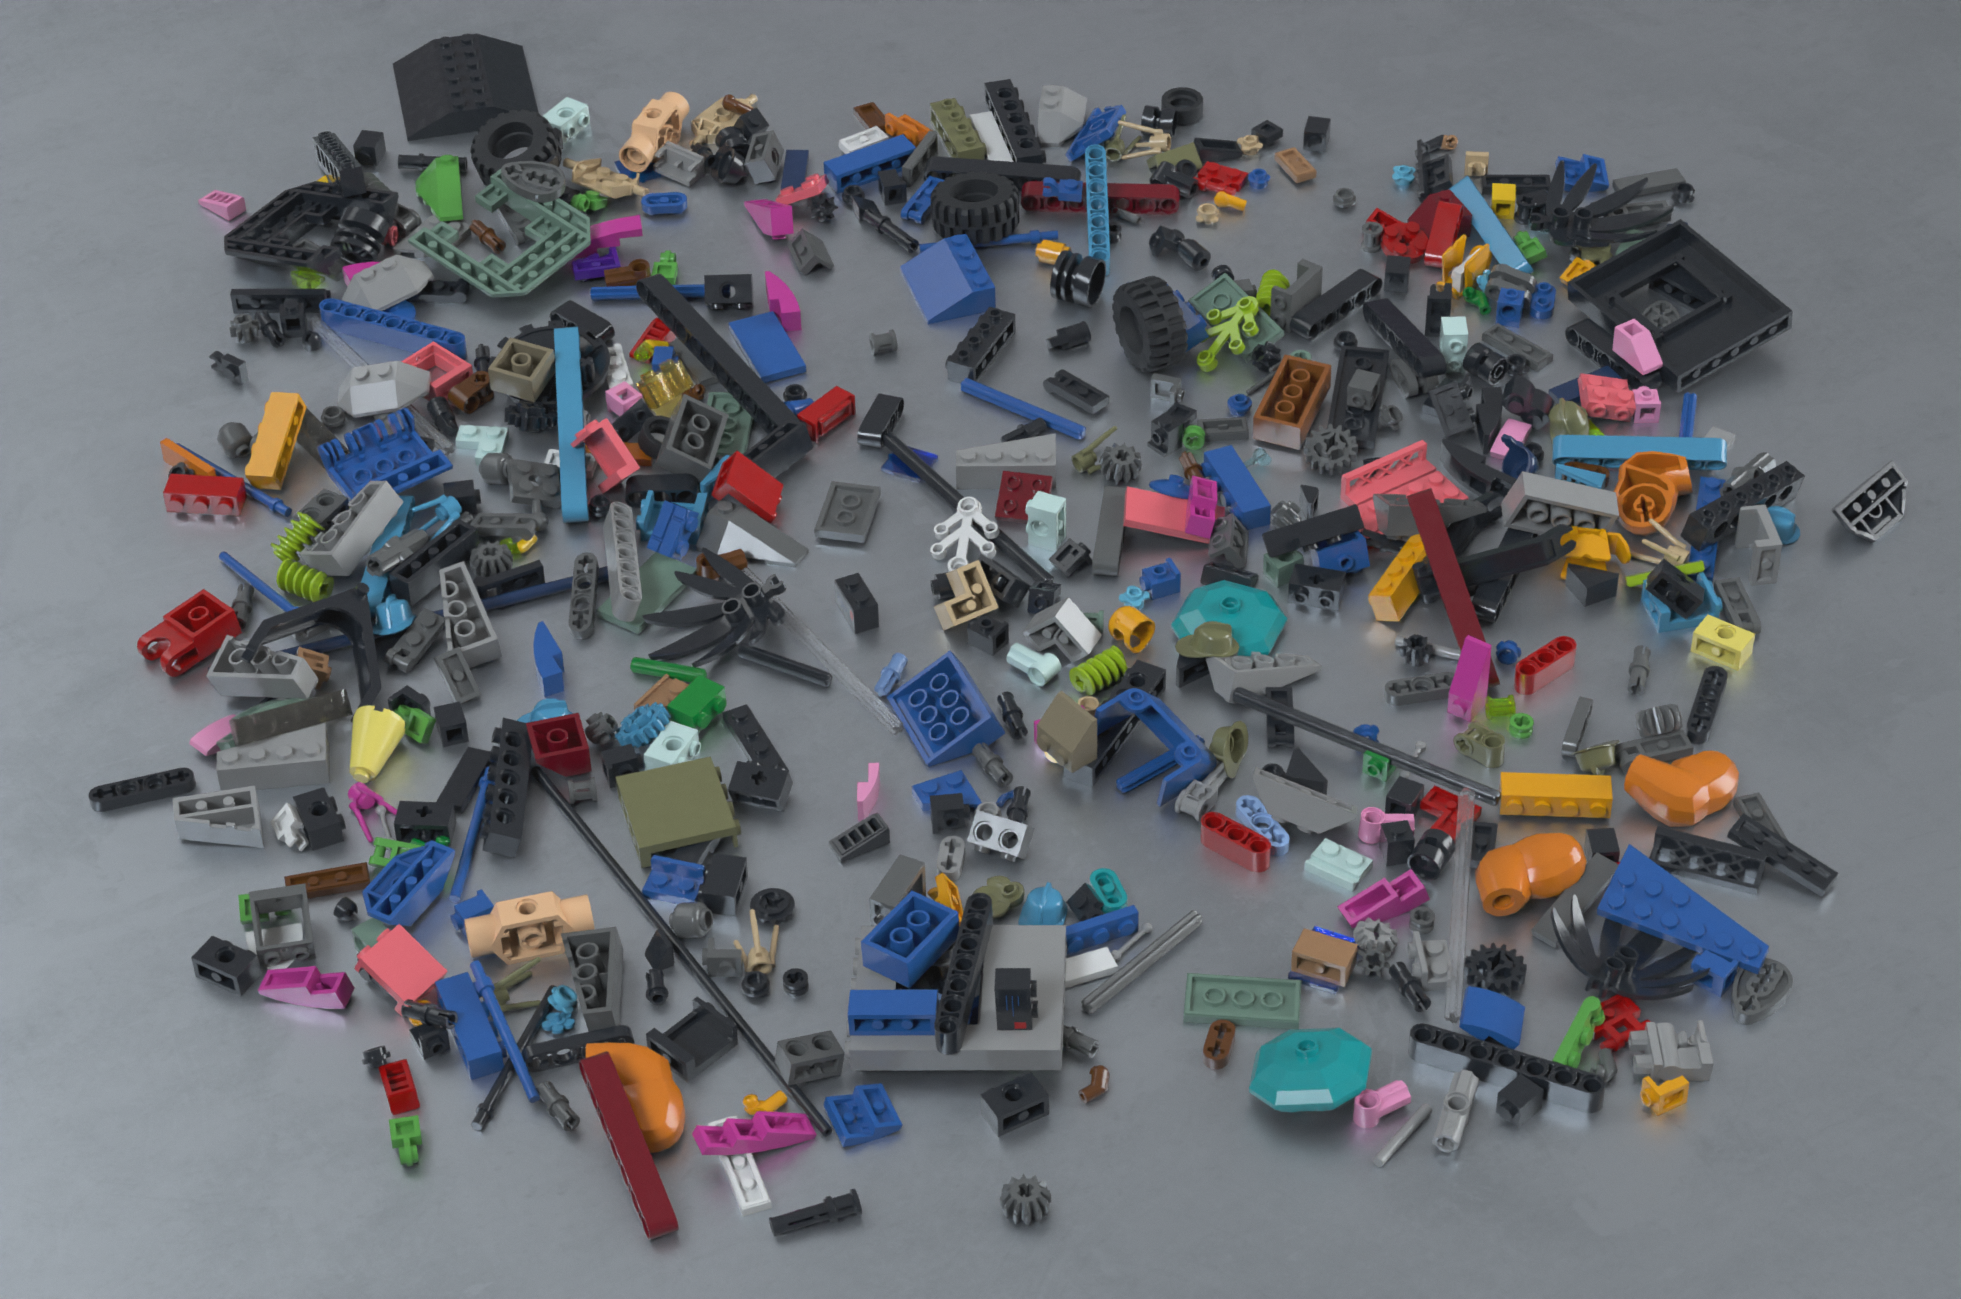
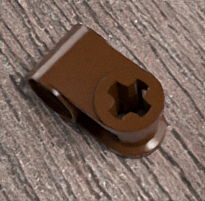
[447,371,494,414]

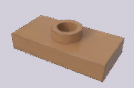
[1274,147,1317,183]

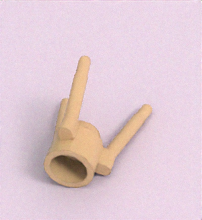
[1118,120,1171,160]
[1630,518,1690,566]
[733,909,779,975]

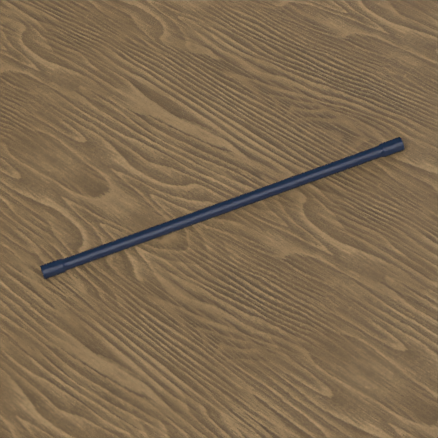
[208,566,609,671]

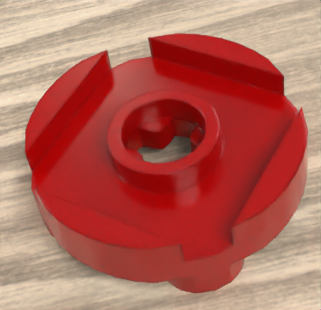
[1381,221,1428,264]

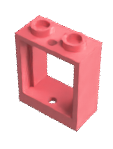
[401,341,473,401]

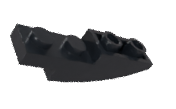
[1440,438,1517,500]

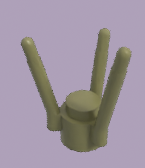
[1104,114,1142,161]
[1071,426,1117,475]
[482,957,541,1013]

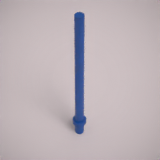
[176,443,292,517]
[219,551,299,612]
[449,766,491,903]

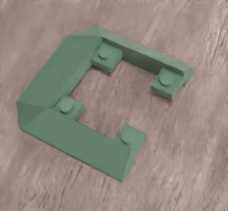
[408,169,591,298]

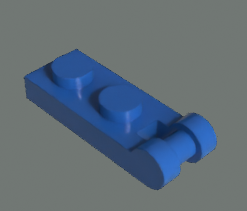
[901,176,944,225]

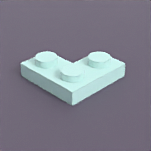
[455,425,509,465]

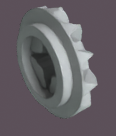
[1353,917,1399,955]

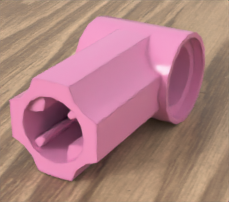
[1358,807,1415,844]
[1353,1080,1411,1128]

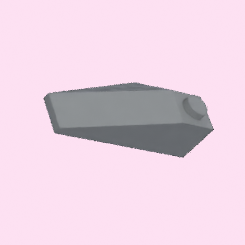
[1205,652,1322,704]

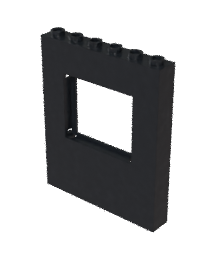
[1568,219,1793,394]

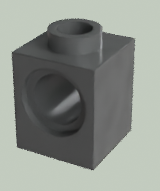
[1347,369,1381,411]

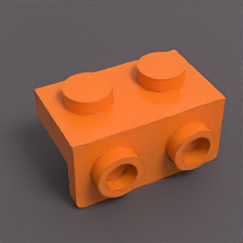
[885,113,933,148]

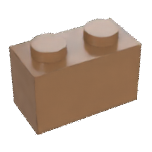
[1291,928,1358,987]

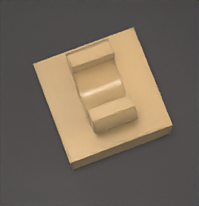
[1464,151,1489,176]

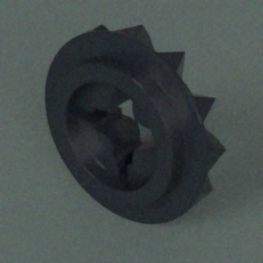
[750,888,795,925]

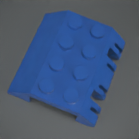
[317,407,453,502]

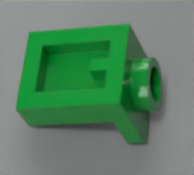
[1362,750,1397,782]

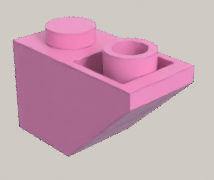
[1612,319,1663,375]

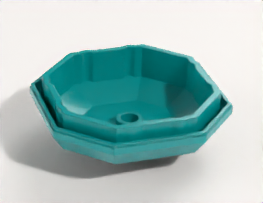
[1171,580,1287,656]
[1249,1028,1372,1112]

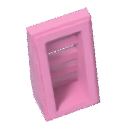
[198,190,246,221]

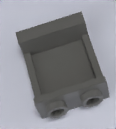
[1270,259,1323,333]

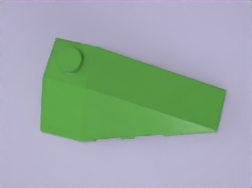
[415,155,463,222]

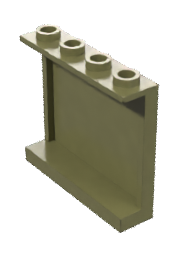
[616,756,741,868]

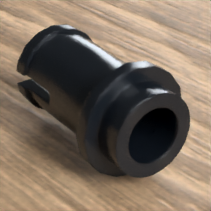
[645,968,669,1005]

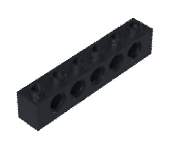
[984,79,1046,164]
[312,131,367,197]
[1680,461,1805,551]
[1064,660,1166,788]
[479,717,532,858]

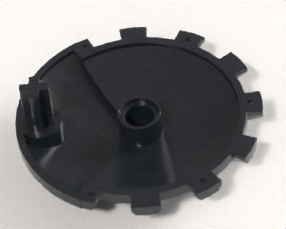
[489,320,610,408]

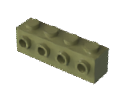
[930,98,987,160]

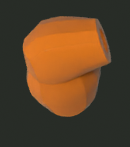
[1624,750,1739,827]

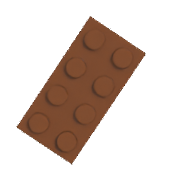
[1253,354,1331,450]

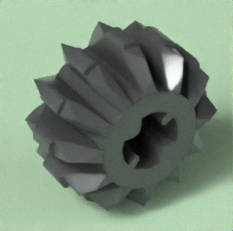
[1099,442,1142,484]
[469,541,513,577]
[1635,704,1683,738]
[1000,1174,1051,1226]

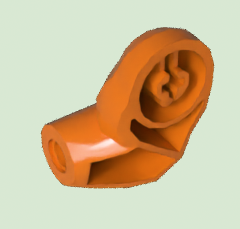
[1613,451,1693,536]
[1475,833,1587,916]
[586,1043,685,1153]

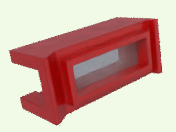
[797,386,856,443]

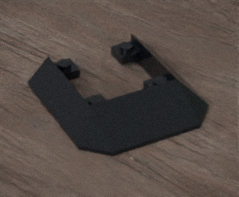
[224,181,399,276]

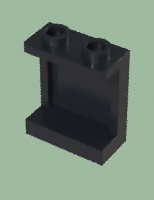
[646,997,738,1083]

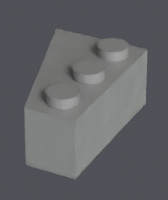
[172,786,264,848]

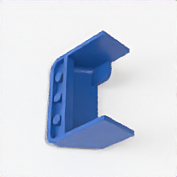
[1094,688,1217,807]

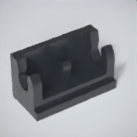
[1425,283,1452,337]

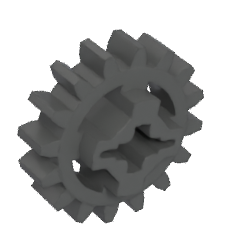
[1304,424,1358,475]

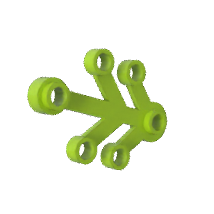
[1197,296,1259,372]

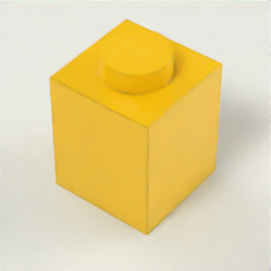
[1491,183,1516,219]

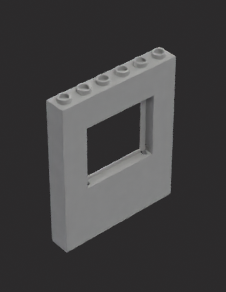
[844,925,1067,1071]

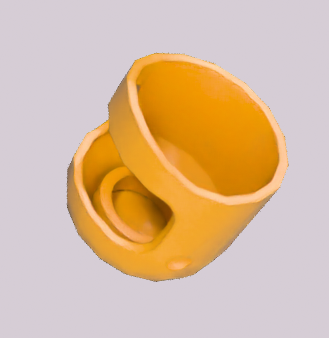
[1108,606,1155,653]

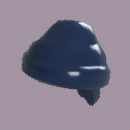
[1501,434,1539,479]

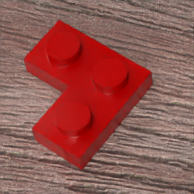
[1420,785,1482,845]

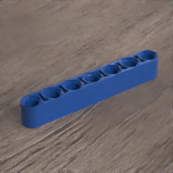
[319,298,468,361]

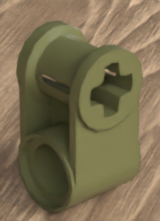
[1453,721,1505,768]

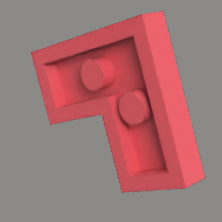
[775,173,829,205]

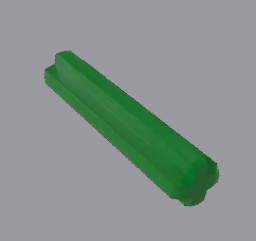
[630,657,707,682]

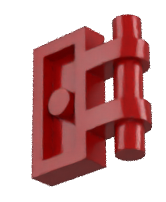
[1193,161,1249,196]
[1592,994,1650,1051]

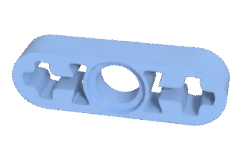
[1236,795,1290,856]

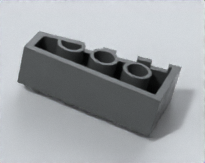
[561,927,623,1032]

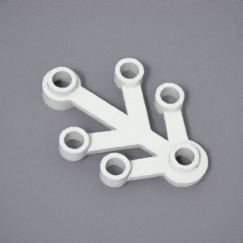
[930,496,1000,572]

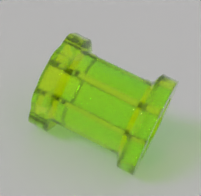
[1485,695,1516,720]

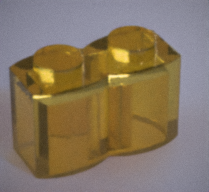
[636,358,694,410]

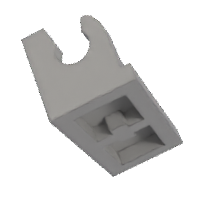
[653,141,705,187]

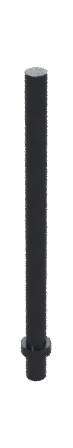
[471,985,557,1130]

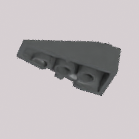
[1373,494,1487,540]
[696,499,809,568]

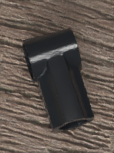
[1149,161,1198,199]

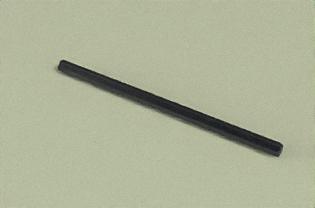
[882,432,1054,583]
[1233,687,1501,806]

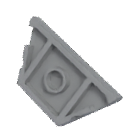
[393,214,471,258]

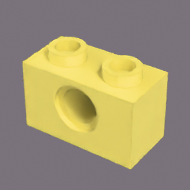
[1691,614,1755,671]

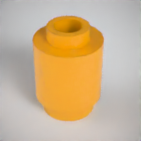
[1035,239,1072,265]

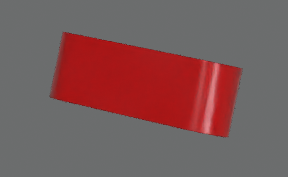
[1424,201,1463,269]
[1514,636,1577,695]
[1201,812,1271,873]

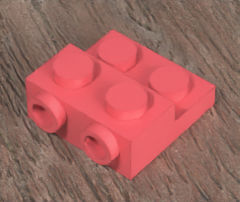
[1578,373,1636,422]

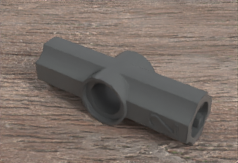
[1719,452,1777,496]
[365,529,429,577]

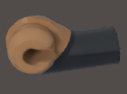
[1424,135,1458,153]

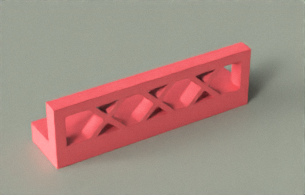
[1340,440,1437,506]

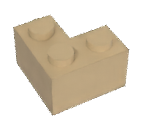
[934,560,999,631]

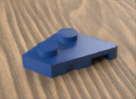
[912,770,982,812]

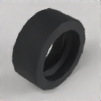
[1161,87,1203,125]
[638,416,670,460]

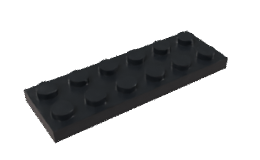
[1327,345,1390,449]

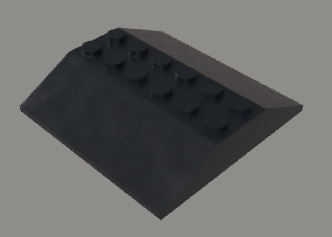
[393,33,539,141]

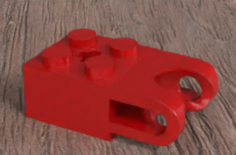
[137,589,242,677]

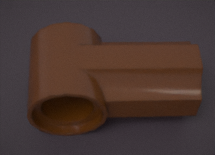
[604,259,651,287]
[696,549,748,581]

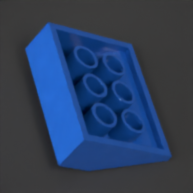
[900,234,996,324]
[887,650,1006,767]

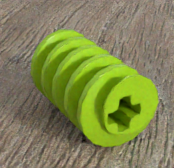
[1256,269,1290,317]
[270,512,325,561]
[276,558,334,602]
[1069,645,1128,696]

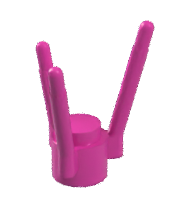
[348,782,397,843]

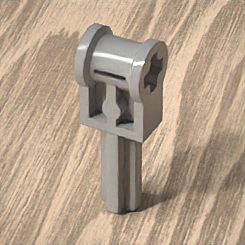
[1175,763,1228,822]

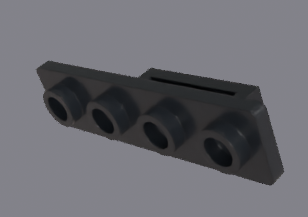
[1415,139,1453,203]
[1262,504,1364,558]

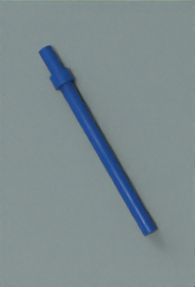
[919,230,1058,253]
[470,960,540,1103]

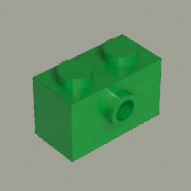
[667,675,727,733]

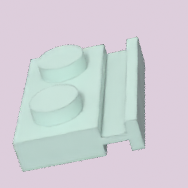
[1304,838,1373,892]

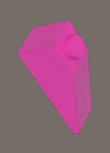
[744,199,794,239]
[1447,635,1492,722]

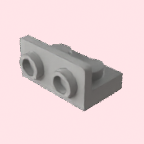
[1407,931,1456,991]

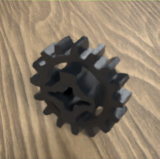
[504,401,558,432]
[1464,943,1527,996]

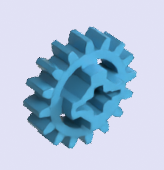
[615,702,671,748]

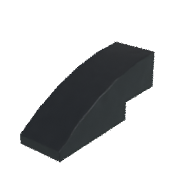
[1475,387,1503,454]

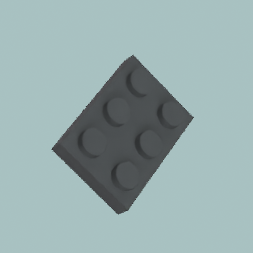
[814,481,881,543]

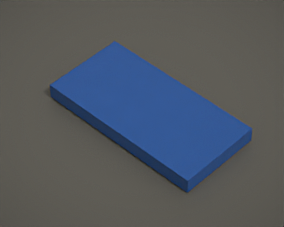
[728,311,806,383]

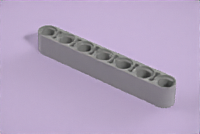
[603,502,642,622]

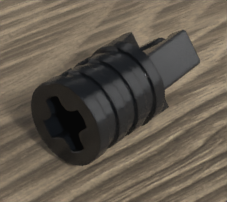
[1045,321,1091,350]
[427,396,459,437]

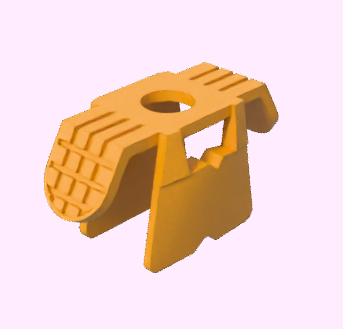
[1436,235,1492,300]
[1560,526,1631,579]

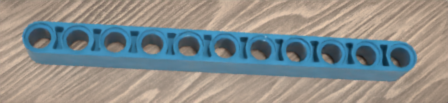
[554,327,589,523]

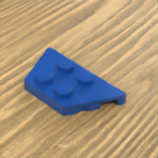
[1065,105,1126,162]

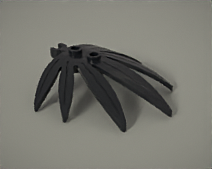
[1529,160,1674,248]
[643,547,787,668]
[1550,894,1710,1000]

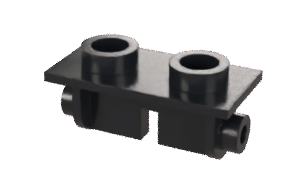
[611,398,654,442]

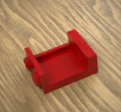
[711,450,784,524]

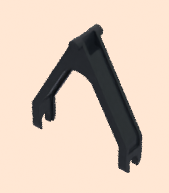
[1412,491,1576,604]
[240,583,381,723]

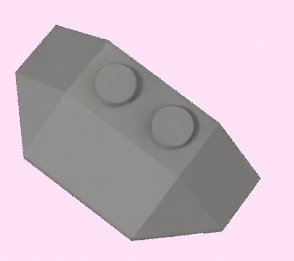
[1037,85,1087,147]
[341,255,434,311]
[337,361,431,418]
[1252,767,1358,834]

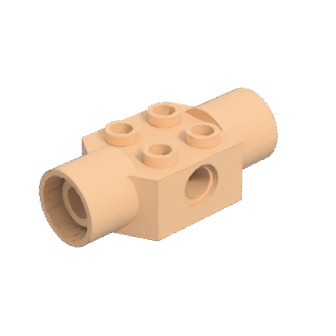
[619,92,689,172]
[464,891,595,965]

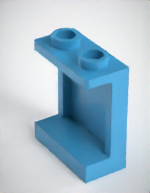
[636,490,709,545]
[1641,571,1723,633]

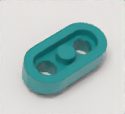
[1090,868,1127,913]

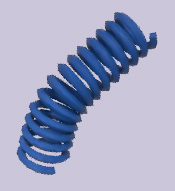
[996,790,1014,807]

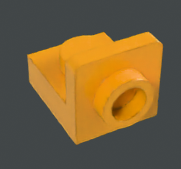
[1559,257,1596,286]
[1640,1075,1689,1116]

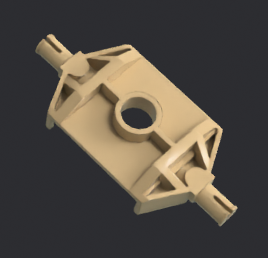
[689,94,758,146]
[563,158,649,199]

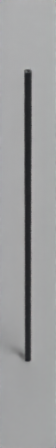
[531,766,833,1137]

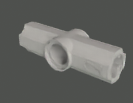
[1433,1069,1479,1153]

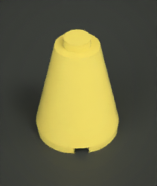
[349,705,405,783]

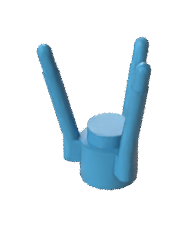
[412,494,462,542]

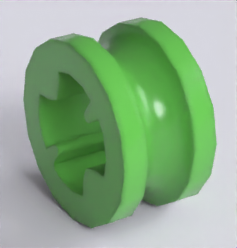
[1182,425,1205,450]
[1509,713,1534,739]

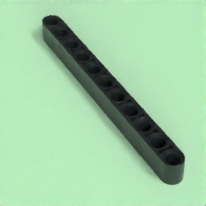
[636,274,800,434]

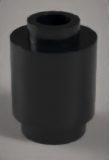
[1177,239,1211,271]
[930,572,955,600]

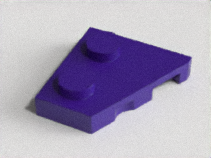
[572,247,621,281]

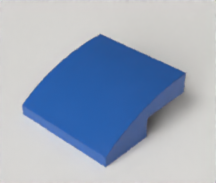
[1555,154,1609,192]
[1459,986,1525,1050]
[823,1083,902,1147]

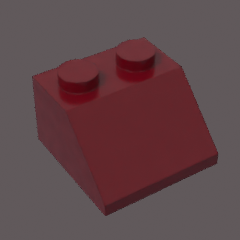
[1407,189,1472,240]
[526,713,592,777]

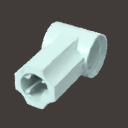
[1007,642,1062,687]

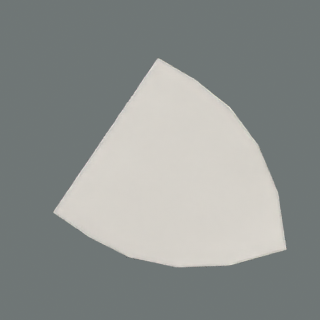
[245,923,303,970]

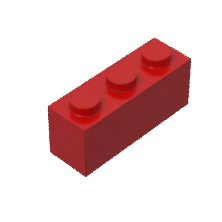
[163,474,247,516]

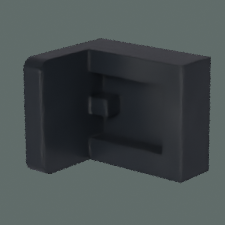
[1149,225,1185,257]
[388,685,431,716]

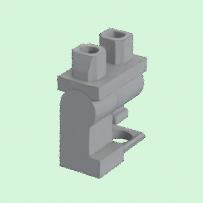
[1628,1020,1714,1082]

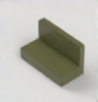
[1146,142,1202,170]

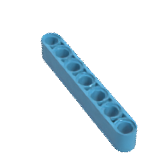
[1085,144,1110,276]
[1449,175,1534,274]
[1552,435,1727,470]
[361,495,415,619]

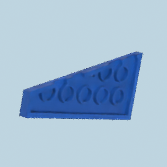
[1597,844,1769,974]

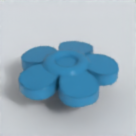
[542,1012,575,1034]

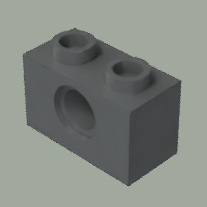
[744,130,784,184]

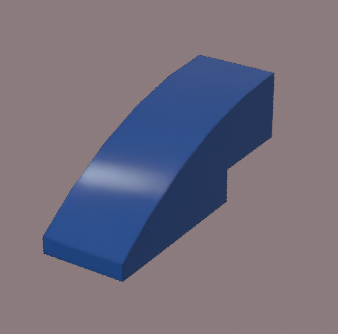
[533,621,565,697]

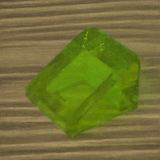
[290,270,325,289]

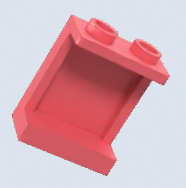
[571,418,640,494]
[354,924,448,1017]

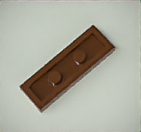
[284,862,370,899]

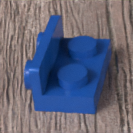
[642,855,705,904]

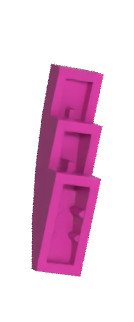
[573,215,643,259]
[692,1111,817,1155]

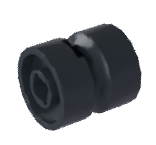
[1141,105,1178,138]
[715,126,750,159]
[1463,342,1509,386]
[1407,829,1456,881]

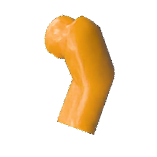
[1214,191,1247,211]
[742,1090,788,1115]

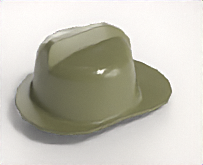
[1549,398,1589,444]
[1175,621,1239,658]
[1209,721,1248,779]
[1571,740,1619,775]

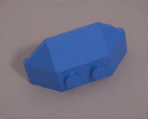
[362,841,455,926]

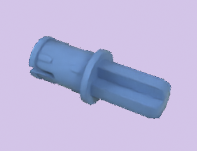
[874,653,908,697]

